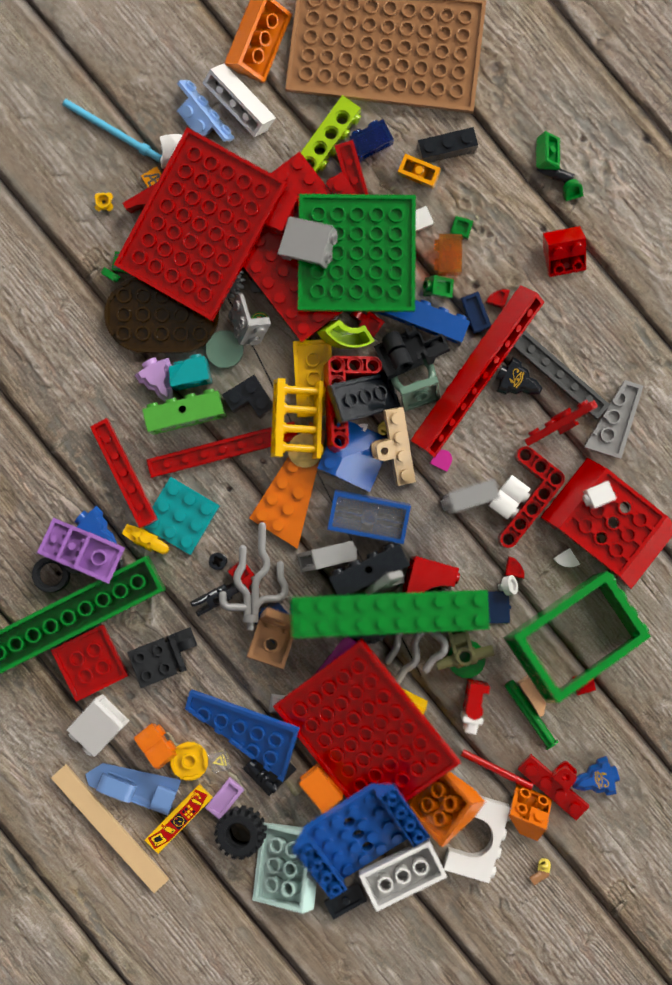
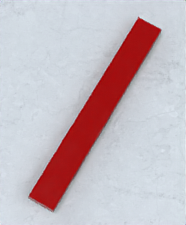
[146,421,298,478]

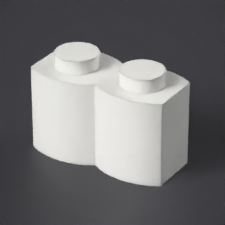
[488,475,531,520]

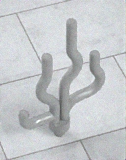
[219,522,289,630]
[384,632,448,685]

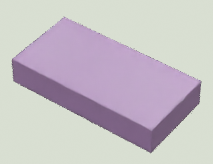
[205,777,244,819]

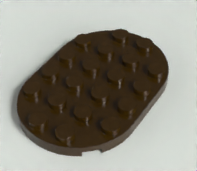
[104,277,219,353]

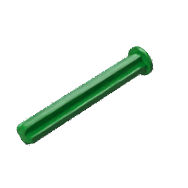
[504,680,559,750]

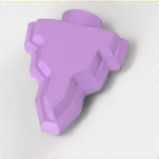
[135,357,173,402]

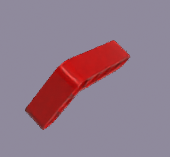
[323,356,382,453]
[498,446,565,548]

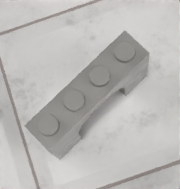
[440,479,501,514]

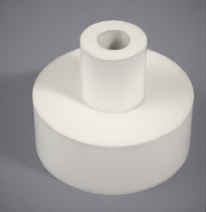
[498,575,518,596]

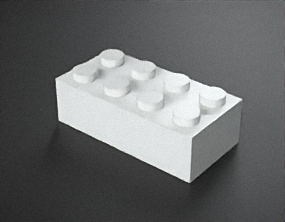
[359,839,447,912]

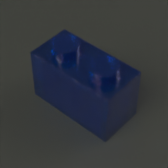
[349,119,394,162]

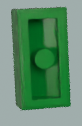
[536,131,560,170]

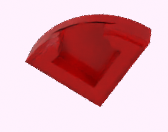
[486,289,510,309]
[505,556,524,579]

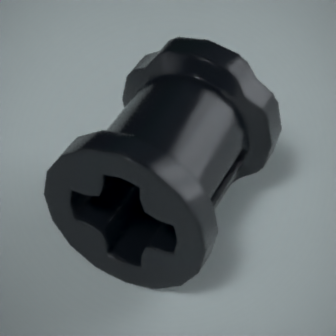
[209,553,228,570]

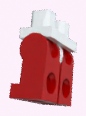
[460,679,490,734]

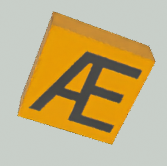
[141,166,161,187]

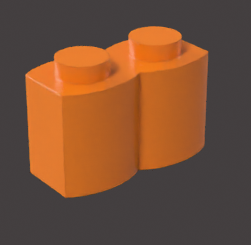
[134,723,177,769]

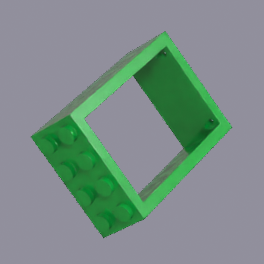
[503,571,651,703]

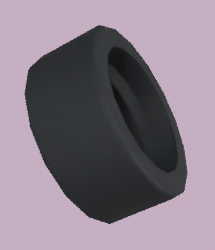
[32,557,71,593]

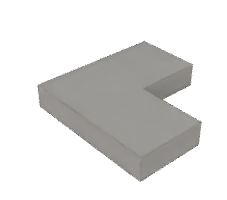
[364,570,405,595]

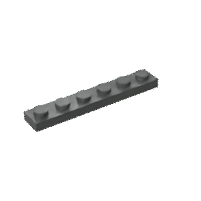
[513,331,610,420]

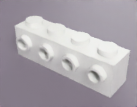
[202,64,276,137]

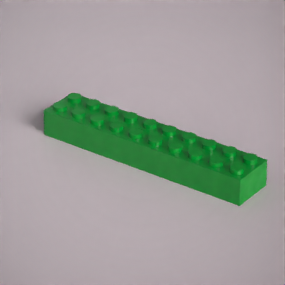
[0,556,166,674]
[289,590,490,638]

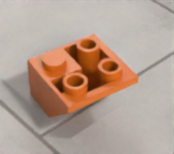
[509,784,552,841]

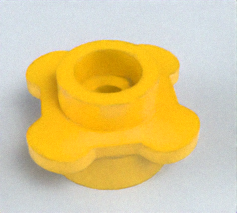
[94,192,114,212]

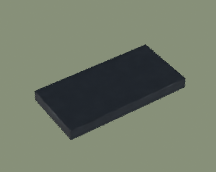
[327,372,401,424]

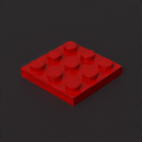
[51,624,129,702]

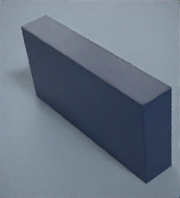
[460,292,491,334]

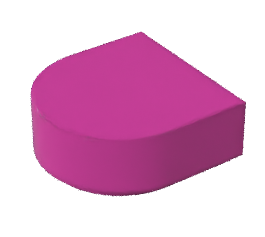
[430,450,452,472]

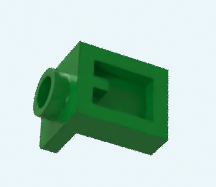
[423,275,454,299]

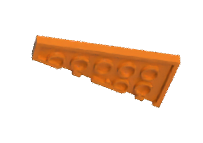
[249,421,326,549]

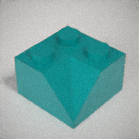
[169,354,213,391]

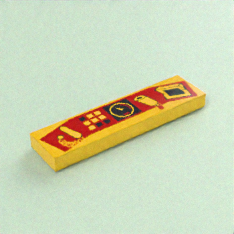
[145,783,213,853]

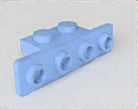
[177,80,234,142]

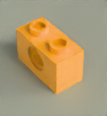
[398,154,441,189]

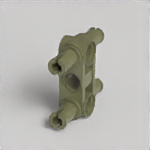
[436,630,495,670]

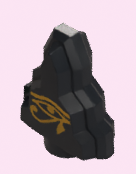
[496,357,542,395]

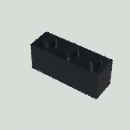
[417,127,478,163]

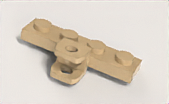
[370,407,416,486]

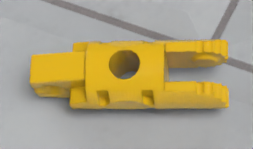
[122,524,170,555]

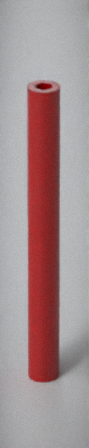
[461,749,534,791]

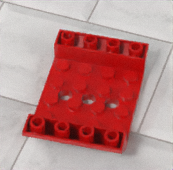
[540,458,672,589]

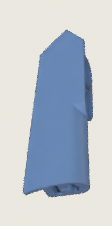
[85,763,181,816]

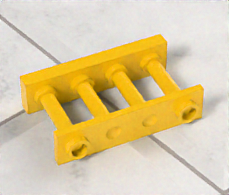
[271,378,326,460]

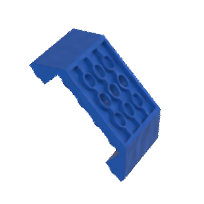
[292,783,430,899]

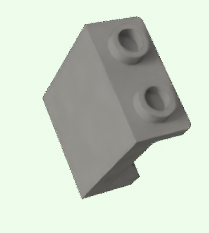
[278,217,338,268]

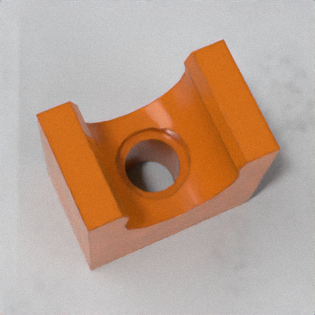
[299,762,343,814]

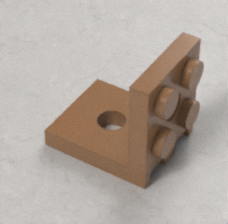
[246,607,294,670]

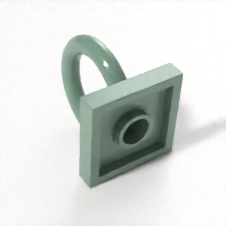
[391,359,441,412]

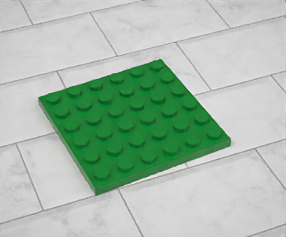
[298,194,416,312]

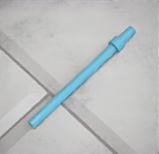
[62,99,162,162]

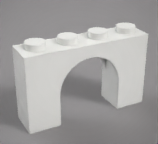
[443,796,511,883]

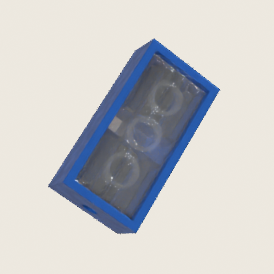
[328,490,411,544]

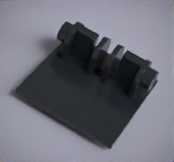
[242,759,297,796]

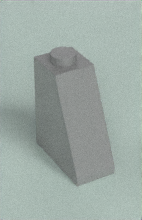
[297,541,357,572]

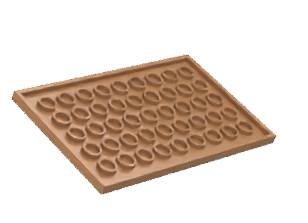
[285,0,486,113]

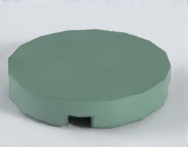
[206,330,244,369]

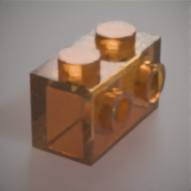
[434,234,462,276]

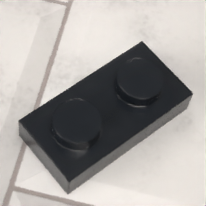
[324,882,367,920]

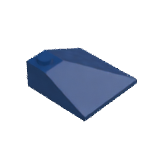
[317,421,388,492]

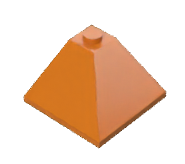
[407,772,486,847]

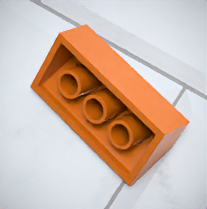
[224,0,292,83]

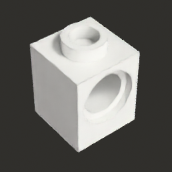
[583,481,616,509]

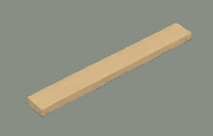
[51,764,169,893]

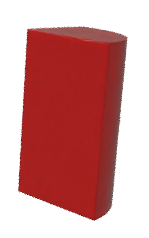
[264,191,299,236]

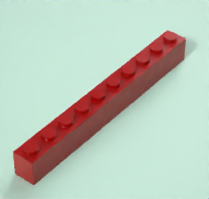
[410,285,545,458]

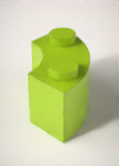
[317,319,375,349]

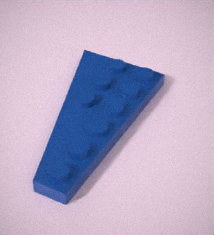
[185,689,300,782]

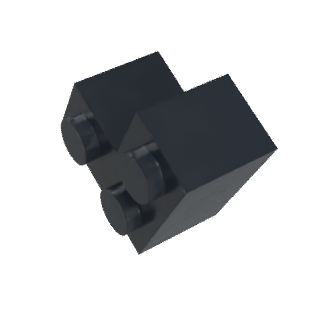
[222,374,273,419]

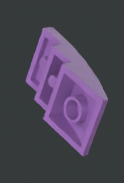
[37,518,125,584]

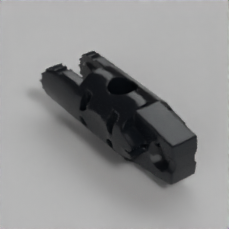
[190,582,240,617]

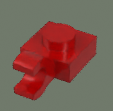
[350,312,385,338]

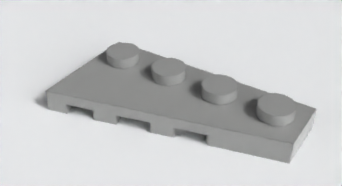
[583,380,643,459]

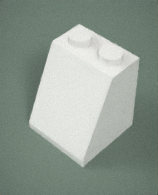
[67,694,130,757]

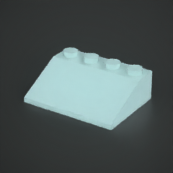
[252,822,317,913]

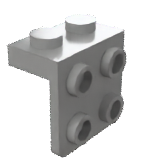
[229,294,271,345]

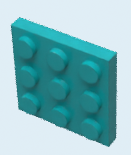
[144,477,220,555]

